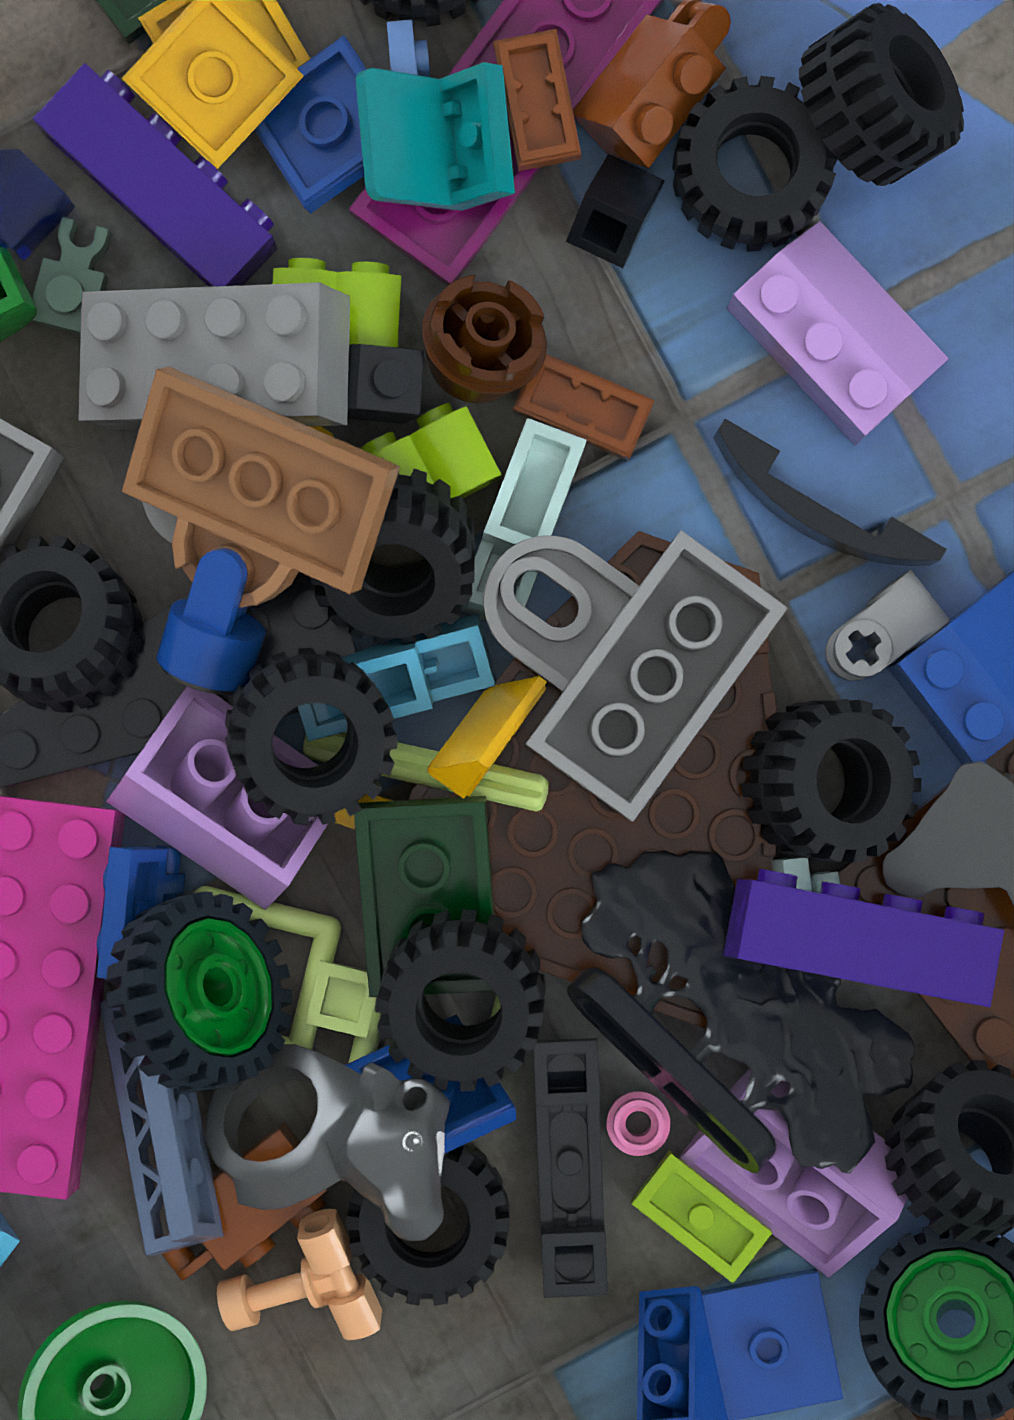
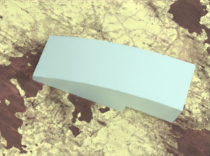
[461,418,587,621]

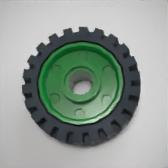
[106,892,293,1093]
[859,1226,1014,1420]

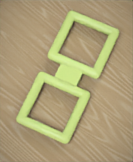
[194,886,501,1083]

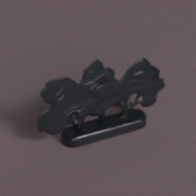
[567,850,915,1174]

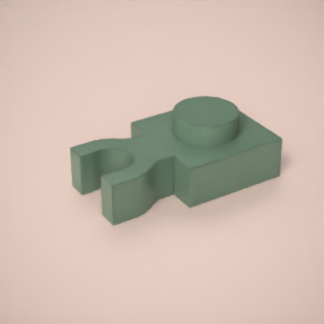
[31,217,112,335]

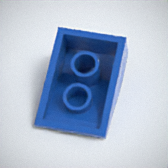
[887,571,1014,765]

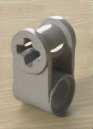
[825,569,950,681]

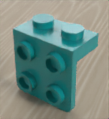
[356,62,515,211]

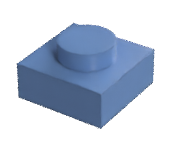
[386,20,430,77]

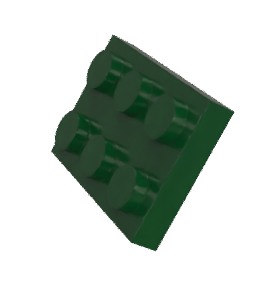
[354,796,495,997]

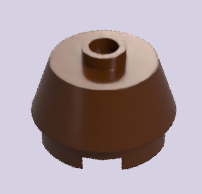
[422,275,547,404]

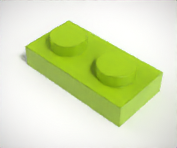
[630,1150,772,1283]

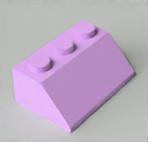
[727,221,949,446]
[106,686,335,910]
[679,1069,908,1278]

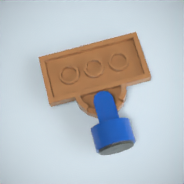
[122,366,400,694]

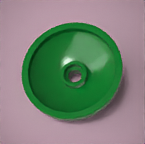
[18,1300,207,1420]

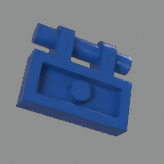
[96,845,185,979]

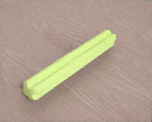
[303,732,549,811]

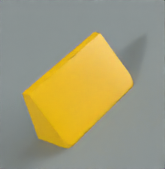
[427,676,547,799]

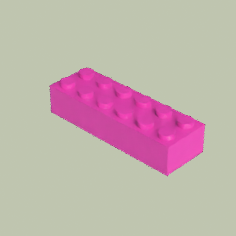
[0,795,125,1200]

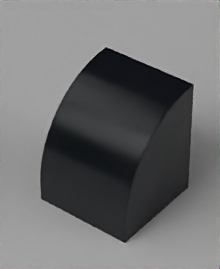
[566,154,665,268]

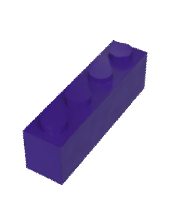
[32,63,278,287]
[723,869,1004,1008]

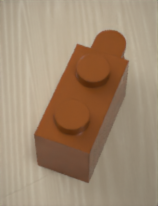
[573,0,731,168]
[161,1121,329,1281]

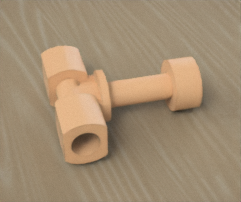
[217,1209,382,1340]

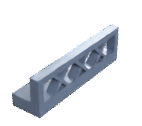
[100,1000,224,1255]

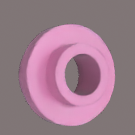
[606,1091,670,1156]

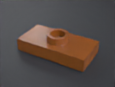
[493,29,581,172]
[513,354,655,461]

